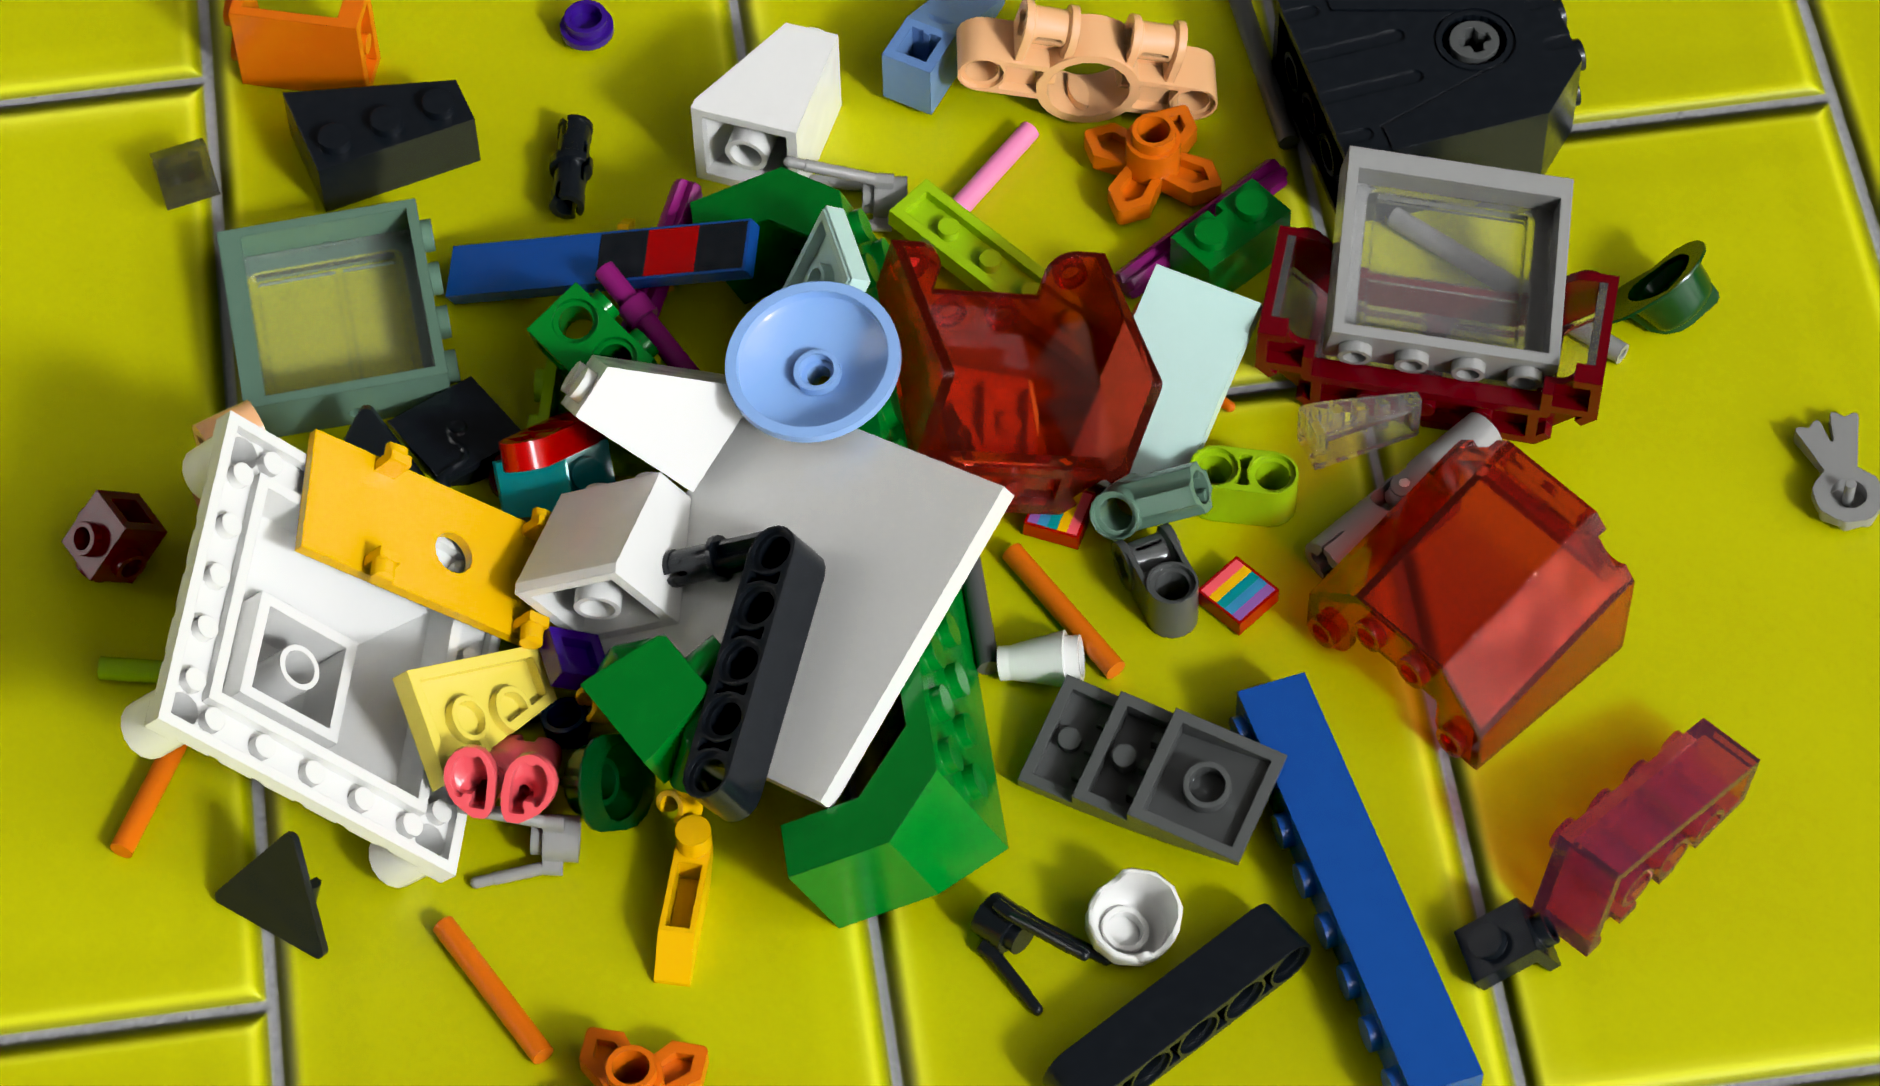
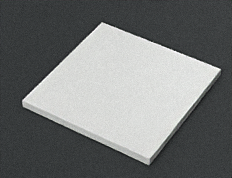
[600,416,1014,809]

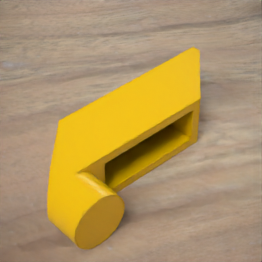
[654,814,713,987]

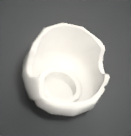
[1085,868,1183,967]

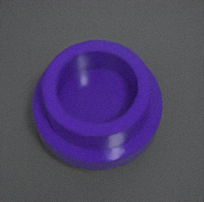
[560,0,614,51]

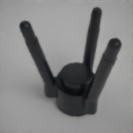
[971,892,1112,1016]

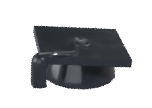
[387,376,522,488]

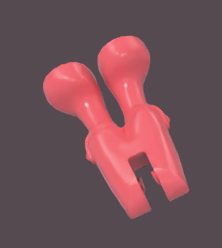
[444,734,562,824]

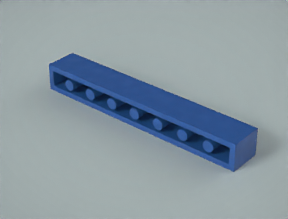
[1229,672,1483,1086]

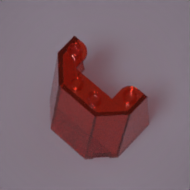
[876,240,1163,515]
[1306,440,1635,771]

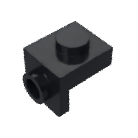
[1454,897,1561,990]

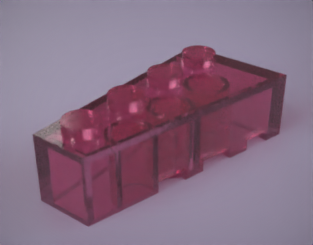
[1531,718,1760,957]

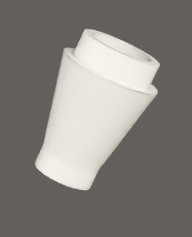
[997,630,1085,687]

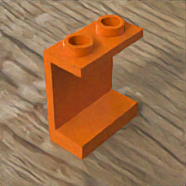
[223,0,381,91]

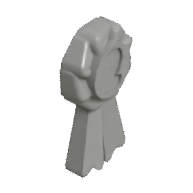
[1793,412,1880,531]

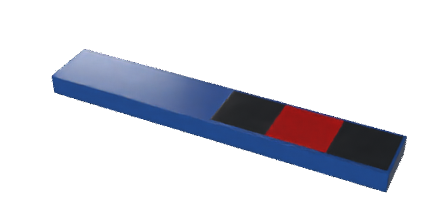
[445,218,760,305]

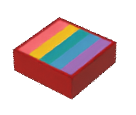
[1023,478,1097,550]
[1199,556,1279,635]

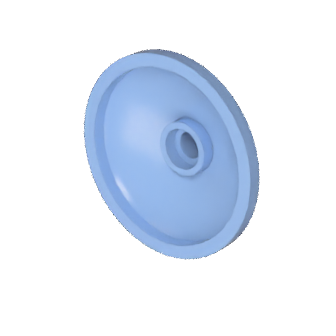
[725,281,902,443]

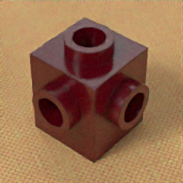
[61,490,167,584]

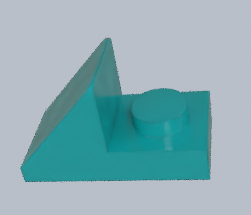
[492,438,616,518]

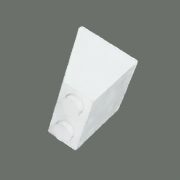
[691,22,842,186]
[561,355,743,492]
[514,472,692,640]

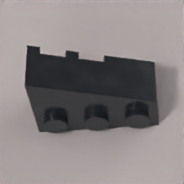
[283,80,481,212]

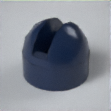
[541,697,591,750]

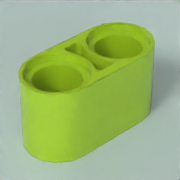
[1190,445,1299,527]

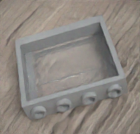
[1322,145,1574,390]

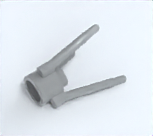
[783,156,907,232]
[456,806,581,889]

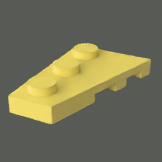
[392,647,557,792]

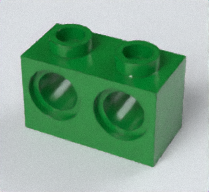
[526,282,659,377]

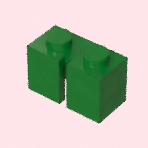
[1170,178,1291,292]

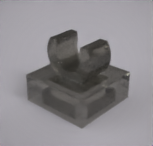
[149,138,220,210]

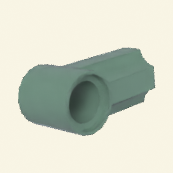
[1089,461,1213,540]

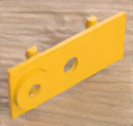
[294,429,557,650]

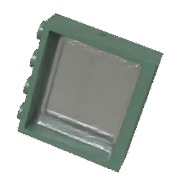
[216,198,461,437]

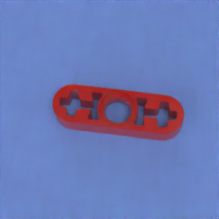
[498,412,607,473]

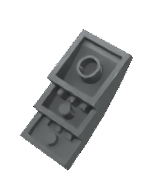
[1018,674,1287,865]

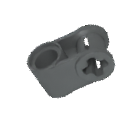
[1111,523,1199,638]

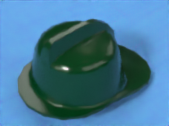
[1598,240,1720,334]
[558,734,656,832]

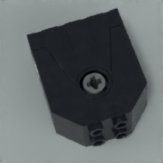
[1272,0,1586,226]

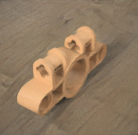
[956,0,1218,123]

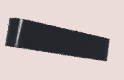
[682,525,826,823]
[1043,903,1312,1086]

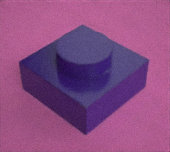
[539,626,605,691]

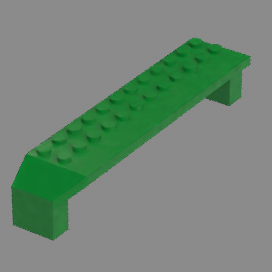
[690,167,1009,928]

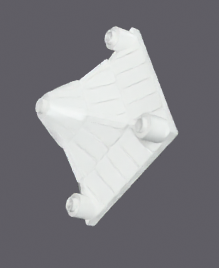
[121,410,501,888]

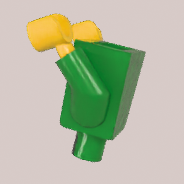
[575,634,721,824]

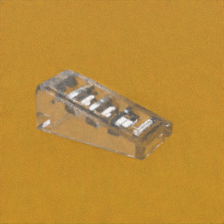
[1297,392,1422,470]

